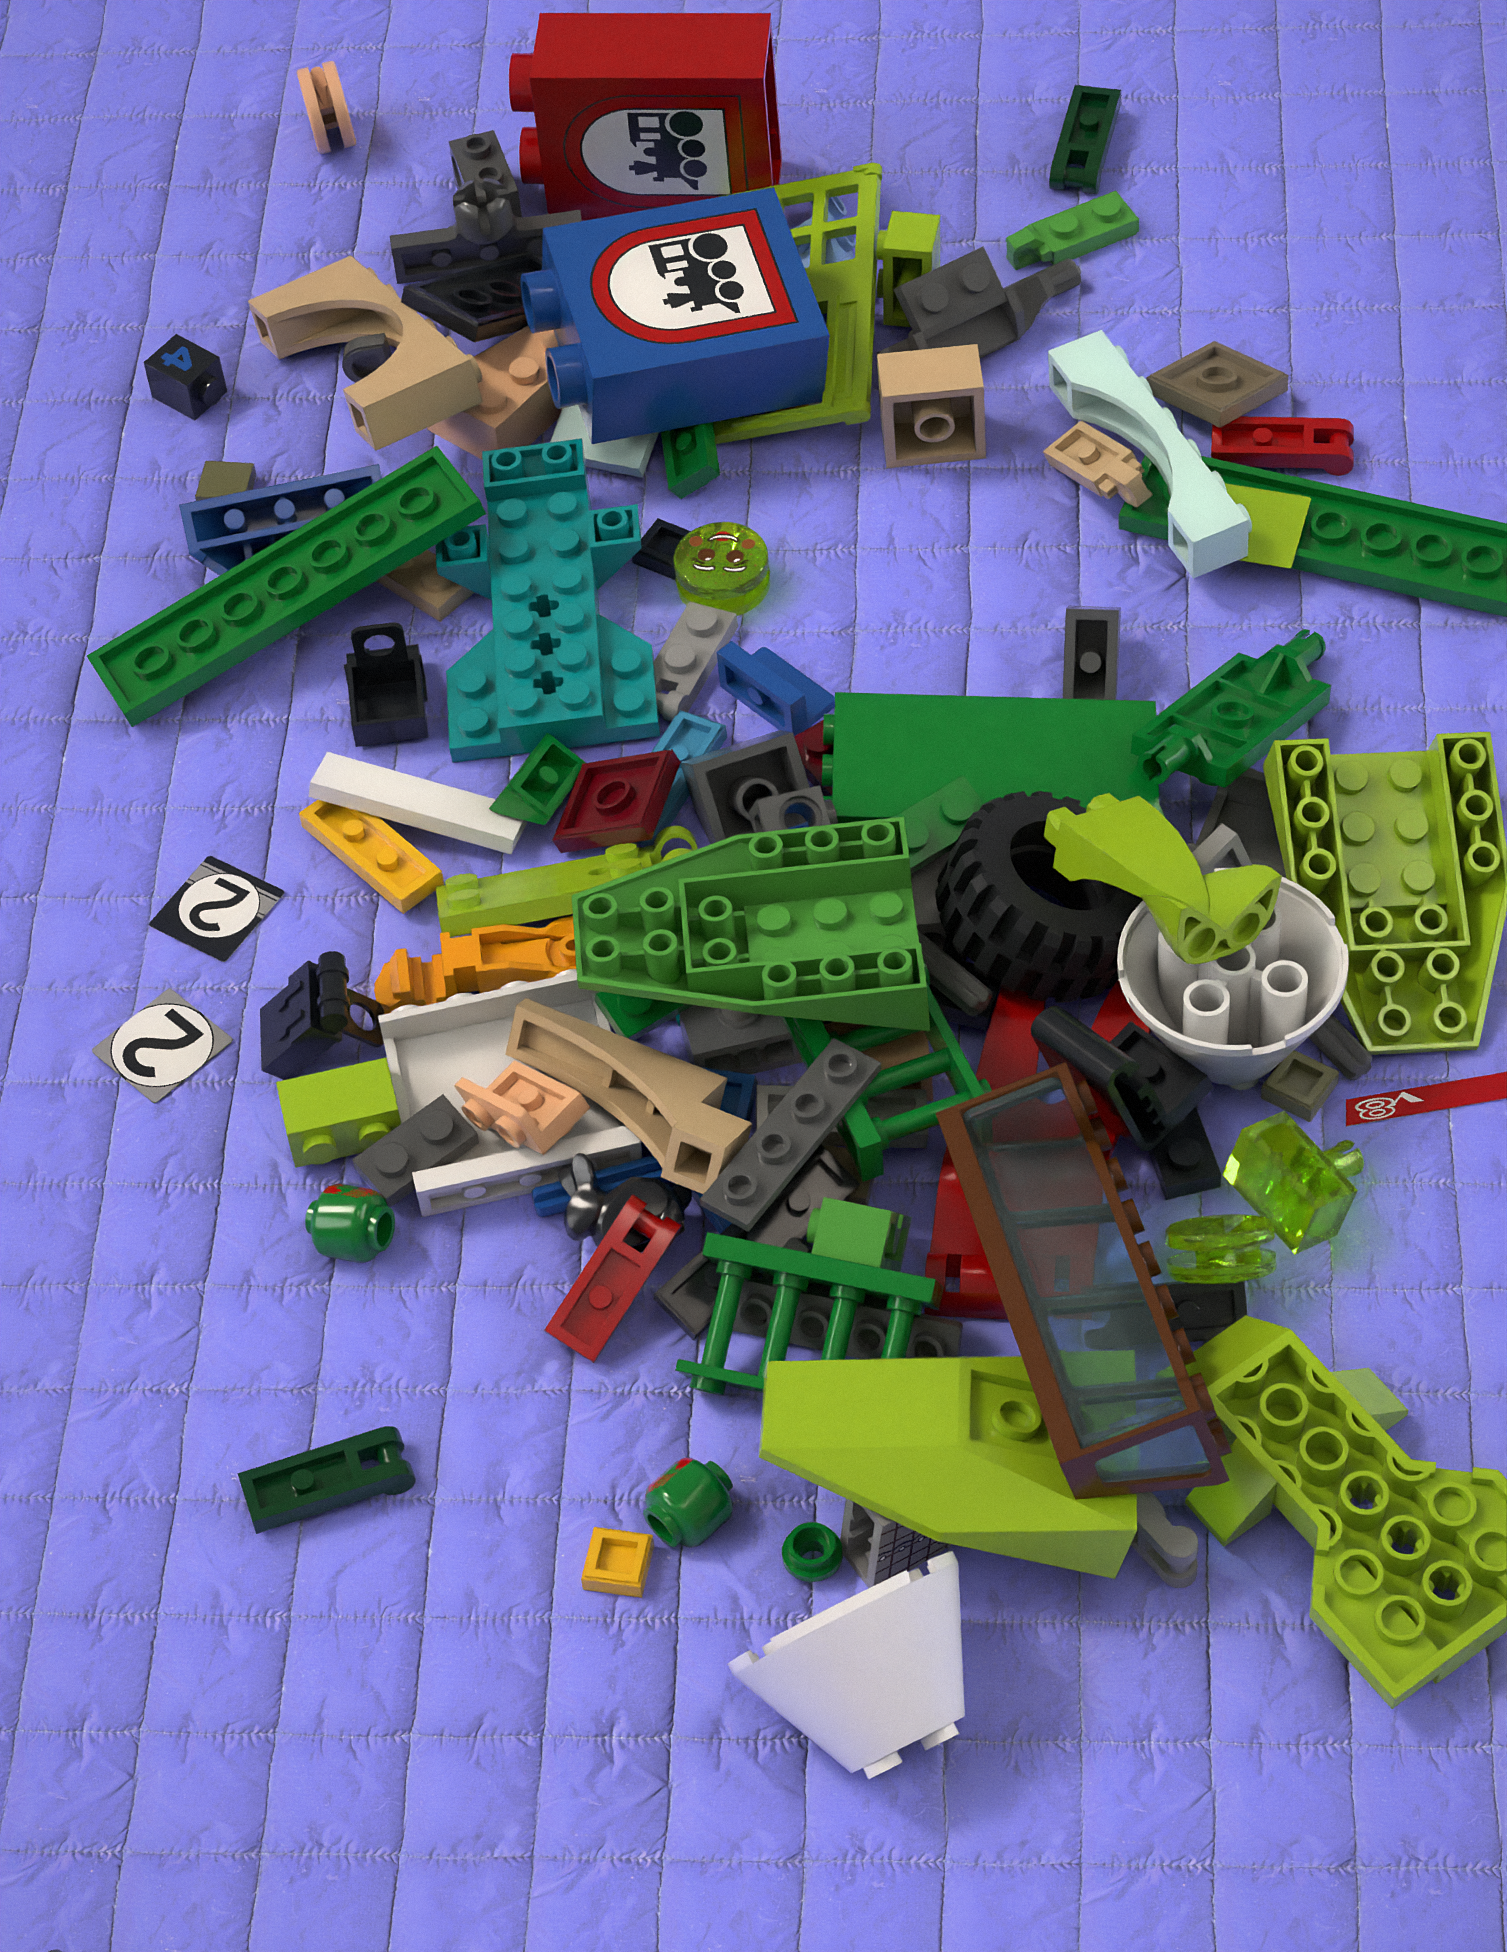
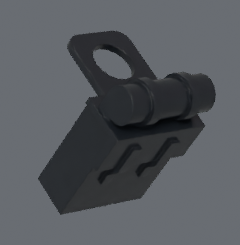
[344,622,428,747]
[260,951,384,1080]

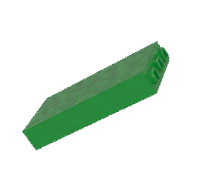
[822,692,1159,824]

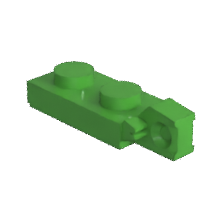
[1006,190,1139,270]

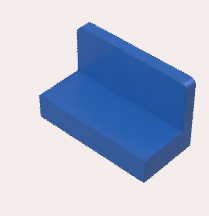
[716,641,835,736]

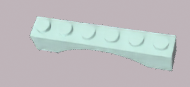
[1048,330,1252,579]

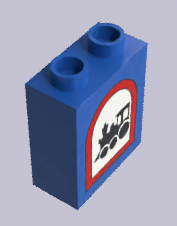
[520,187,830,444]

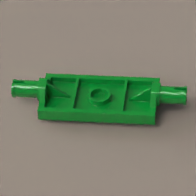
[1130,629,1331,788]

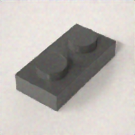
[352,1094,479,1207]

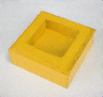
[581,1527,654,1598]

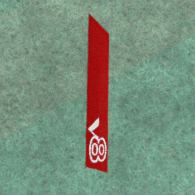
[1346,1072,1507,1126]

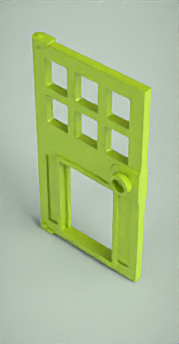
[713,163,882,444]

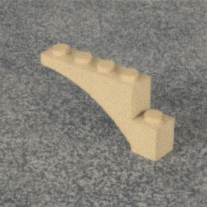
[505,998,752,1194]

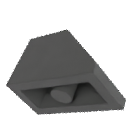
[1063,605,1121,700]

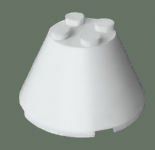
[1117,868,1349,1090]
[728,1551,965,1780]

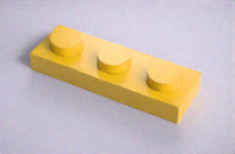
[299,800,444,914]

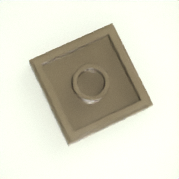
[1146,341,1288,427]

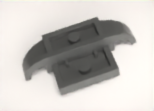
[877,246,1056,358]

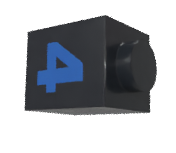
[143,334,227,421]

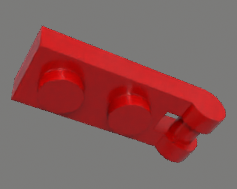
[1211,416,1354,476]
[544,1194,682,1363]

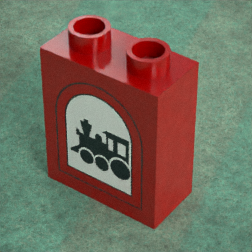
[509,13,782,221]

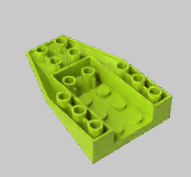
[1262,732,1507,1055]
[759,1354,1137,1579]

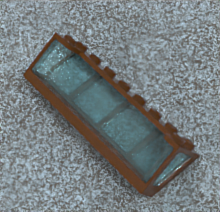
[936,1062,1232,1500]

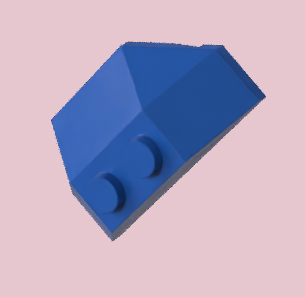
[179,464,382,576]

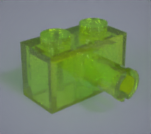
[1222,1110,1364,1255]

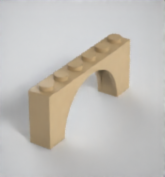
[248,255,483,451]

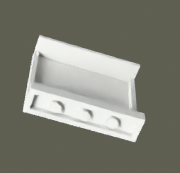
[378,969,642,1217]

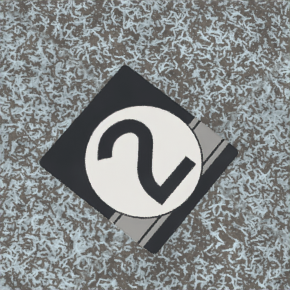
[149,856,284,962]

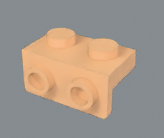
[454,1060,590,1155]

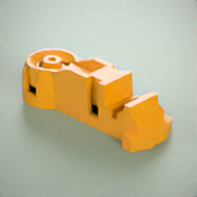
[374,916,576,1014]

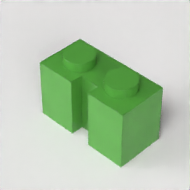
[807,1197,912,1272]

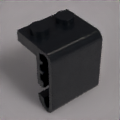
[1031,1006,1214,1151]

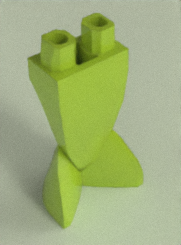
[1044,793,1282,965]

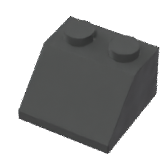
[680,730,809,844]

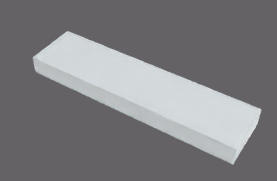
[308,752,527,854]

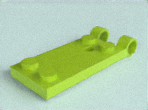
[436,826,698,937]

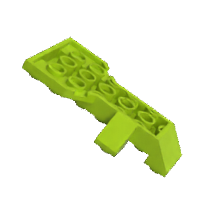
[1154,1315,1507,1709]

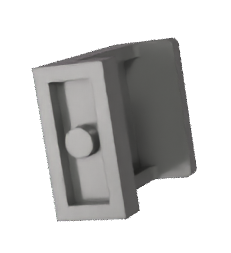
[1187,768,1287,879]

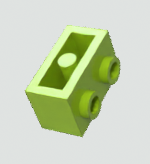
[876,211,940,327]
[276,1057,401,1168]

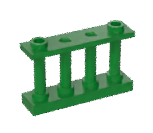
[781,959,996,1182]
[675,1232,944,1395]

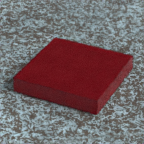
[552,749,681,853]

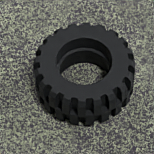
[935,791,1143,1003]

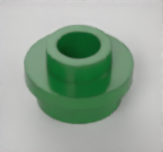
[782,1522,843,1582]

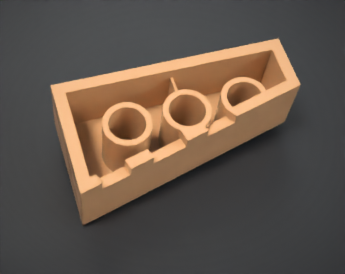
[427,326,562,460]

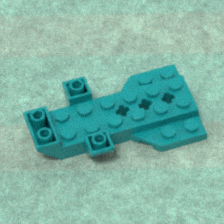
[436,438,660,763]

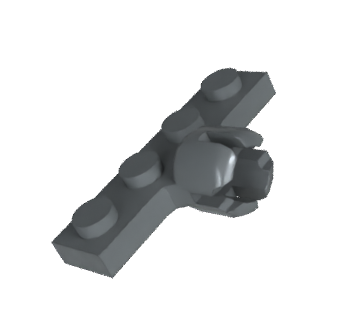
[390,178,582,284]

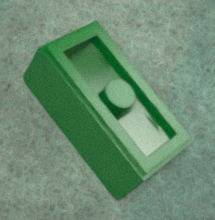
[489,733,586,825]

